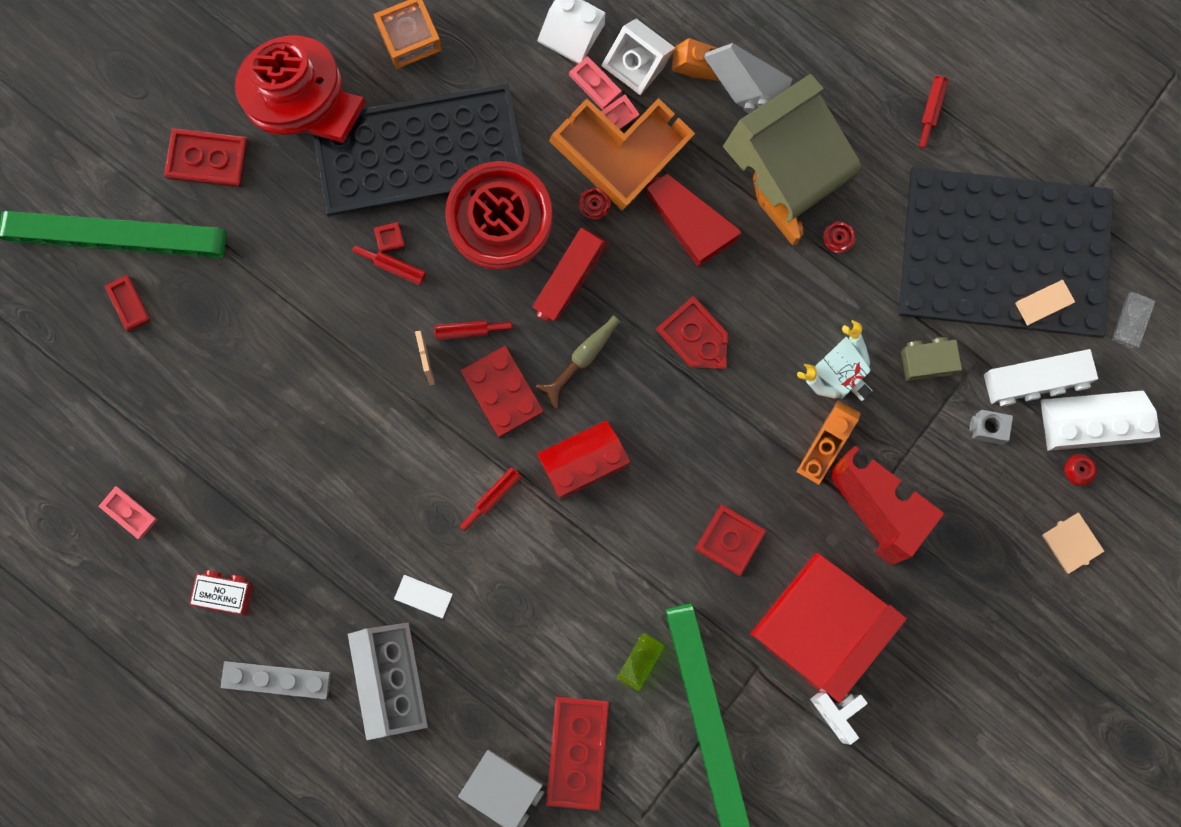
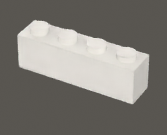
[984,349,1098,407]

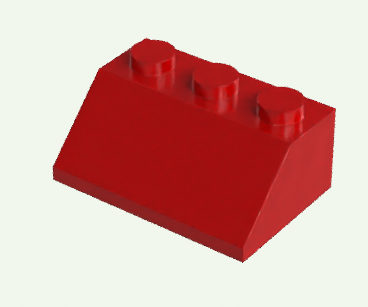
[537,420,630,500]

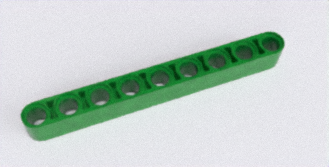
[0,211,227,258]
[665,603,750,827]

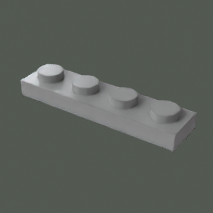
[220,661,331,699]

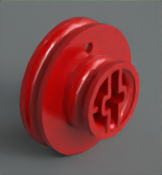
[235,35,342,135]
[446,161,552,270]

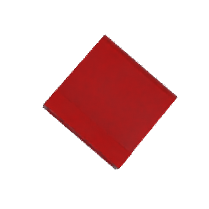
[831,446,944,565]
[749,553,907,703]

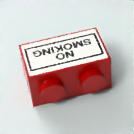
[189,570,254,616]

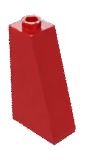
[646,174,741,267]
[533,228,610,322]

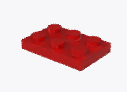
[461,346,544,438]

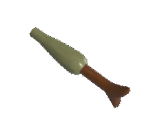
[535,315,620,409]

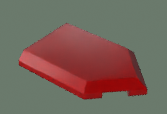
[656,296,728,369]

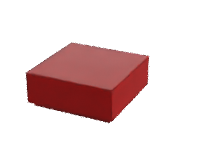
[374,222,405,253]

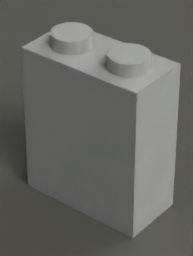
[458,749,544,827]

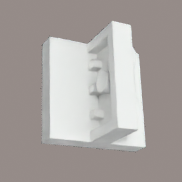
[810,693,868,745]

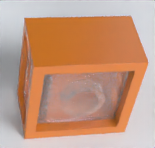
[374,0,442,69]

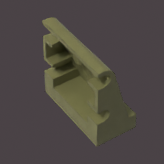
[723,74,861,223]

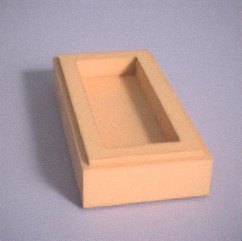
[1015,280,1075,326]

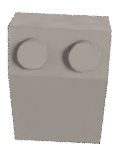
[704,43,793,113]

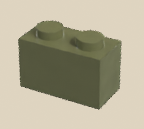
[900,337,962,382]

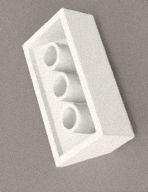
[1040,391,1160,451]

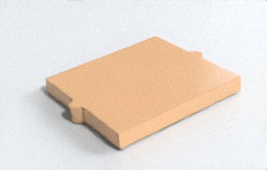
[415,331,434,385]
[1042,512,1104,574]

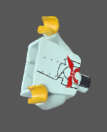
[797,320,873,401]

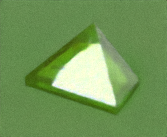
[616,632,665,692]

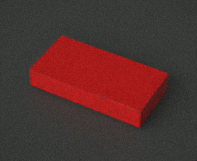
[105,275,151,332]

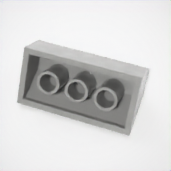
[348,622,428,740]

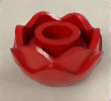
[579,188,611,219]
[823,221,855,253]
[1064,454,1097,486]

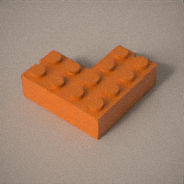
[549,98,695,211]

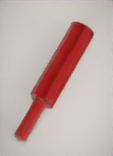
[919,76,949,149]
[353,245,426,286]
[434,320,513,340]
[460,467,522,531]

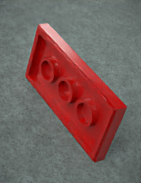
[546,697,609,810]

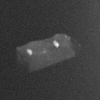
[1112,292,1155,349]

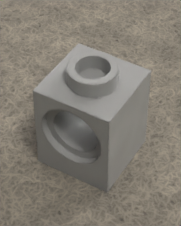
[970,410,1013,445]

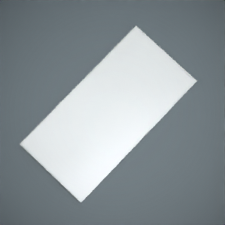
[394,575,452,618]

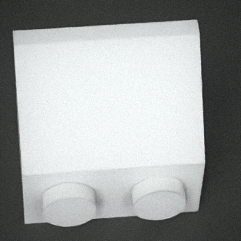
[538,0,605,64]
[601,19,675,95]

